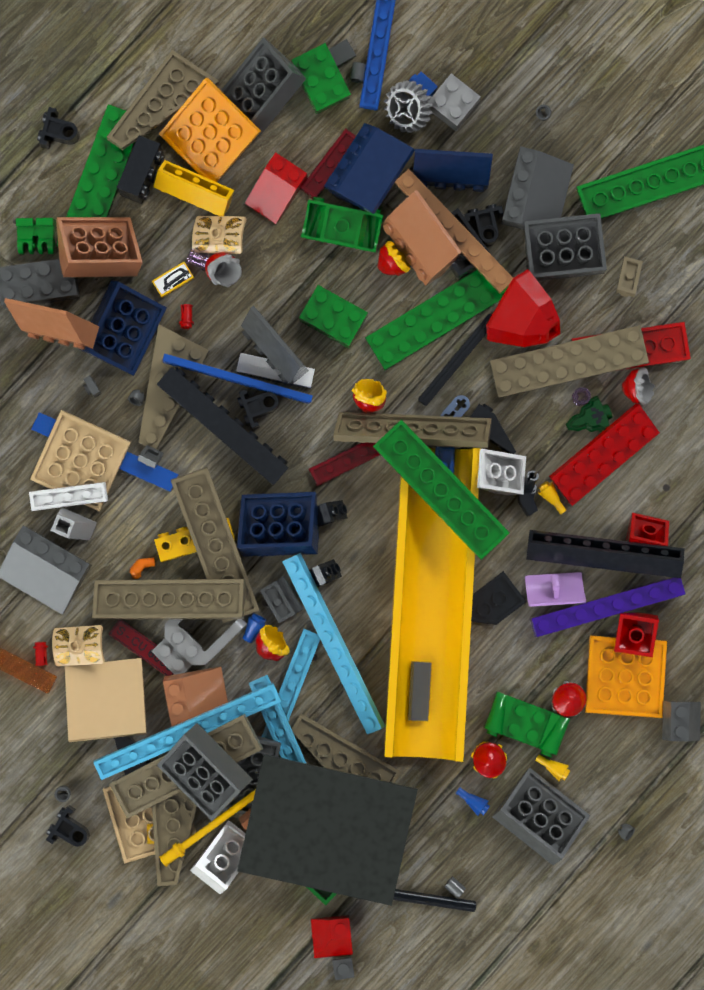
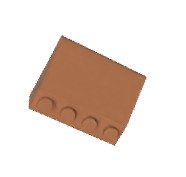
[382,190,462,286]
[56,217,143,277]
[4,298,99,350]
[163,666,228,727]

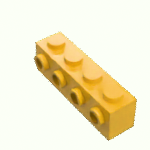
[154,160,234,216]
[154,518,236,562]

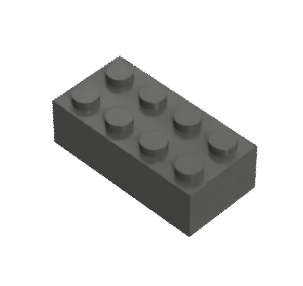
[0,259,80,309]

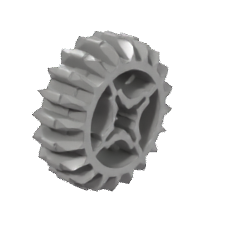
[384,80,434,133]

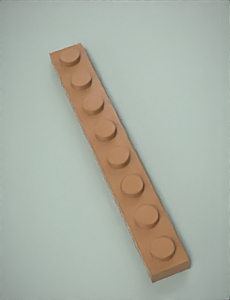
[395,169,513,293]

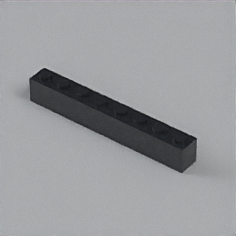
[157,367,289,485]
[526,530,685,578]

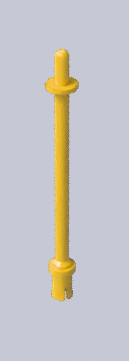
[159,789,256,867]

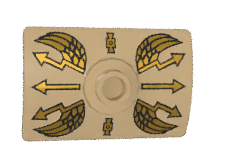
[192,216,247,254]
[52,625,105,666]

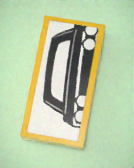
[152,262,194,298]

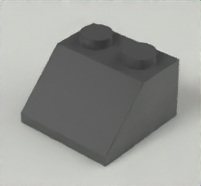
[662,701,701,741]

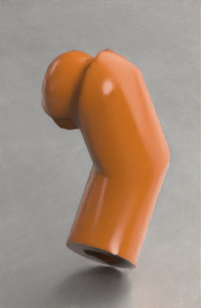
[130,557,155,579]

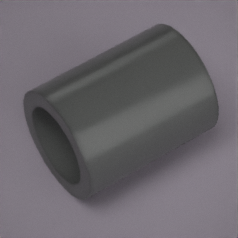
[350,62,366,83]
[444,876,466,898]

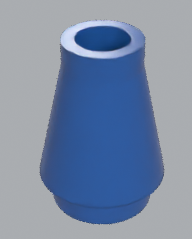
[242,613,267,643]

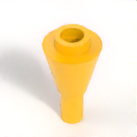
[537,481,566,514]
[535,754,570,782]

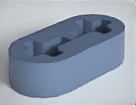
[441,395,470,417]

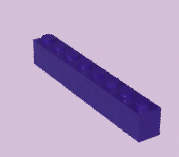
[530,578,685,637]

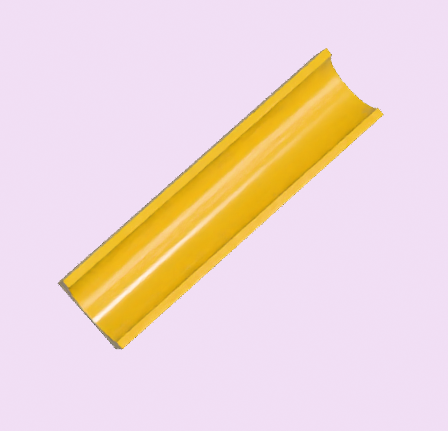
[384,448,481,762]

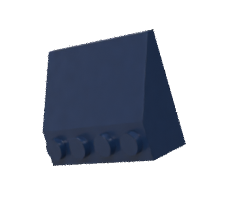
[324,123,415,214]
[413,149,493,192]
[79,281,167,376]
[237,492,319,557]

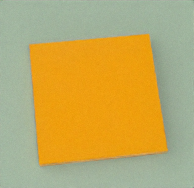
[159,78,261,182]
[585,635,667,718]

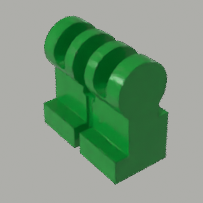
[16,218,56,255]

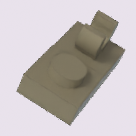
[616,257,643,297]

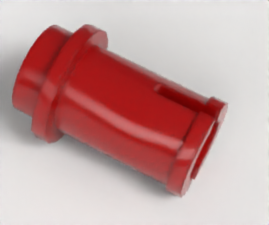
[179,304,194,329]
[33,642,48,666]

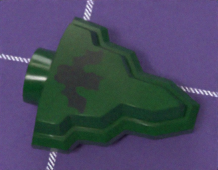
[566,396,613,433]

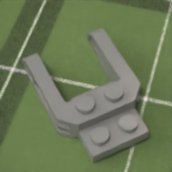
[152,619,247,675]

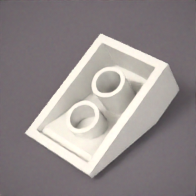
[477,449,526,495]
[190,820,246,894]

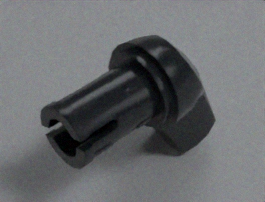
[518,470,539,517]

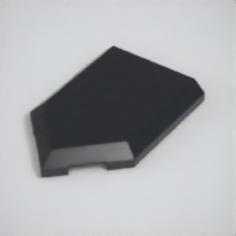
[471,571,527,625]

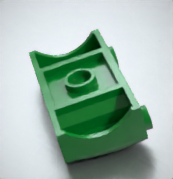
[301,196,383,253]
[483,691,570,758]

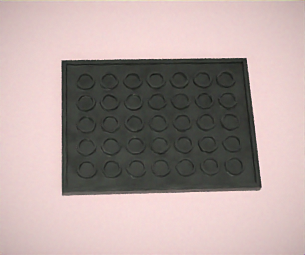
[237,754,418,906]

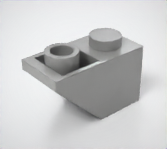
[50,507,97,540]

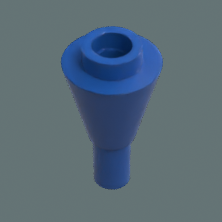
[456,787,490,816]

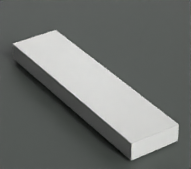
[236,353,315,388]
[29,482,108,511]

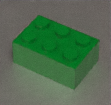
[291,43,351,114]
[299,285,368,349]

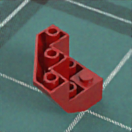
[486,269,560,347]

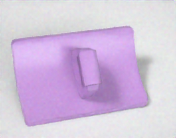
[525,572,586,607]

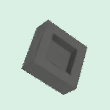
[83,375,102,397]
[138,445,164,469]
[332,957,355,980]

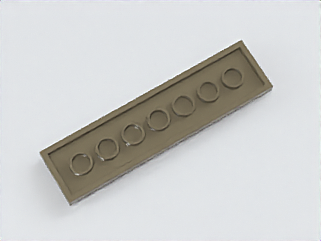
[490,325,649,398]
[333,412,492,448]
[171,467,259,623]
[92,579,246,620]
[109,714,263,819]

